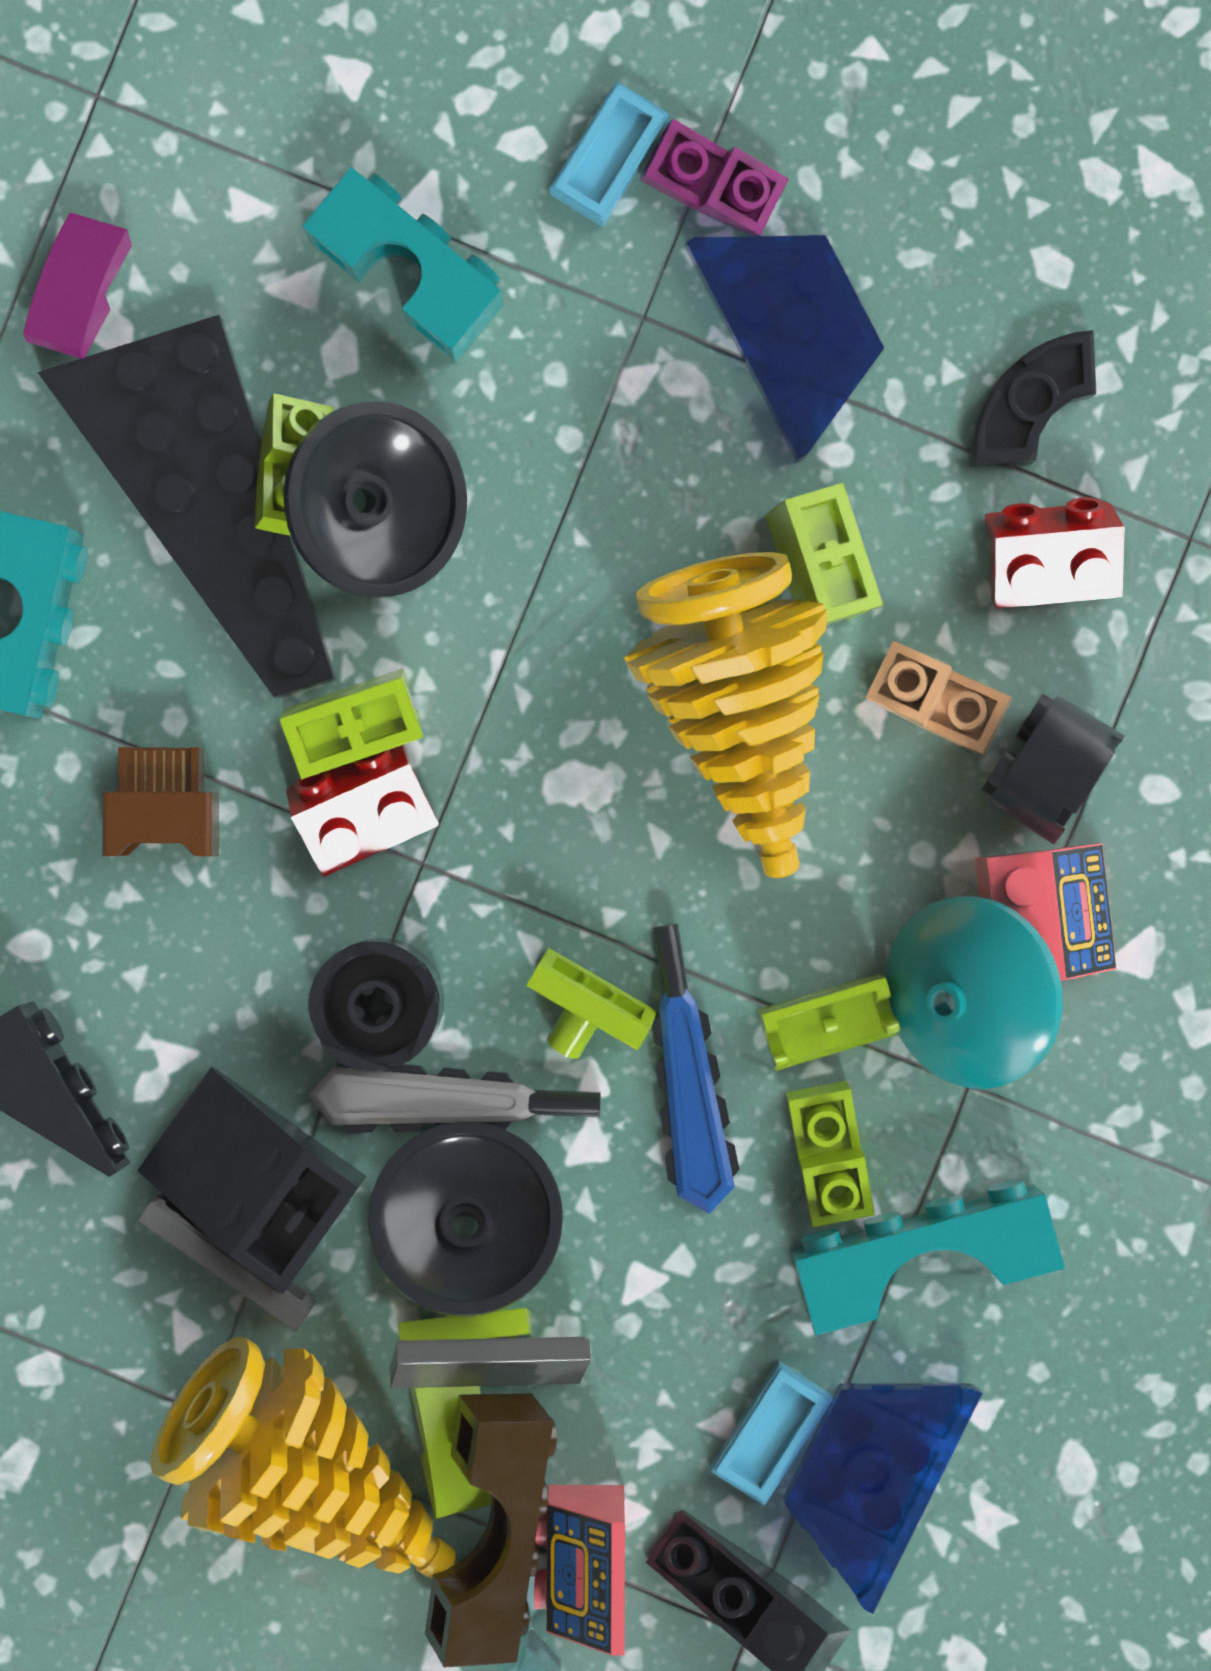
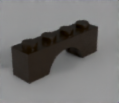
[425,1393,557,1668]

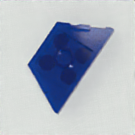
[685,235,884,463]
[783,1383,983,1614]

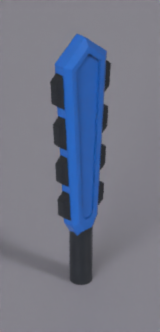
[652,924,740,1214]

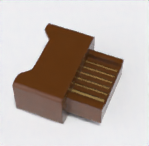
[102,747,219,856]

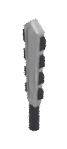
[309,1064,601,1133]

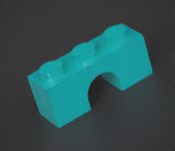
[302,167,504,363]
[0,511,88,719]

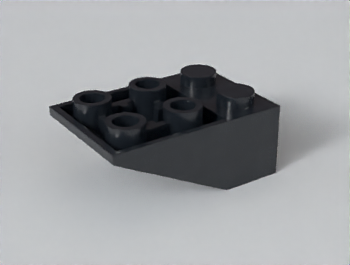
[137,1066,367,1294]

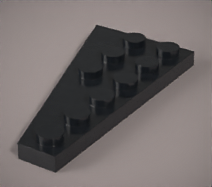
[37,315,337,699]

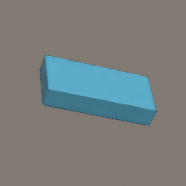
[549,81,670,227]
[710,1360,833,1506]

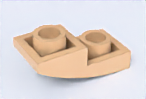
[865,641,1012,757]

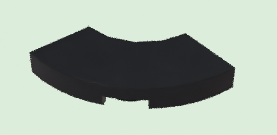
[969,330,1097,467]

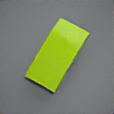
[255,393,334,536]
[785,1080,875,1227]
[410,1386,491,1519]

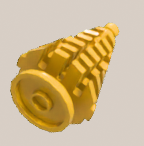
[624,552,828,878]
[150,1337,456,1580]

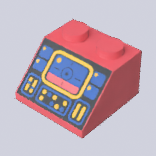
[974,843,1117,981]
[534,1485,625,1656]

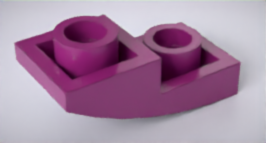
[639,119,789,237]
[23,212,132,359]

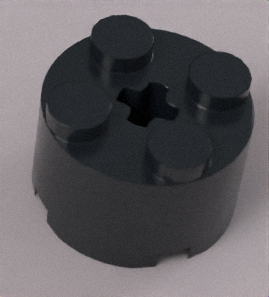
[981,694,1125,845]
[308,938,444,1072]

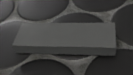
[138,1193,317,1332]
[389,1337,591,1388]

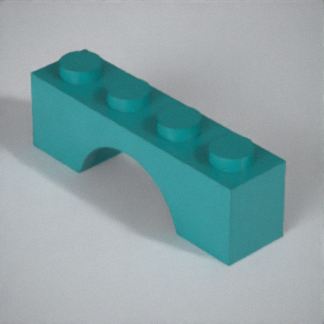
[790,1179,1065,1336]

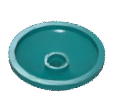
[885,896,1063,1089]

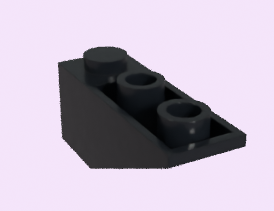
[0,1001,130,1177]
[645,1510,851,1671]

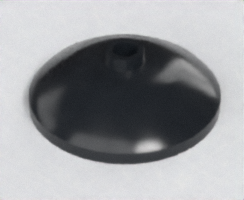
[284,401,467,597]
[368,1122,563,1317]

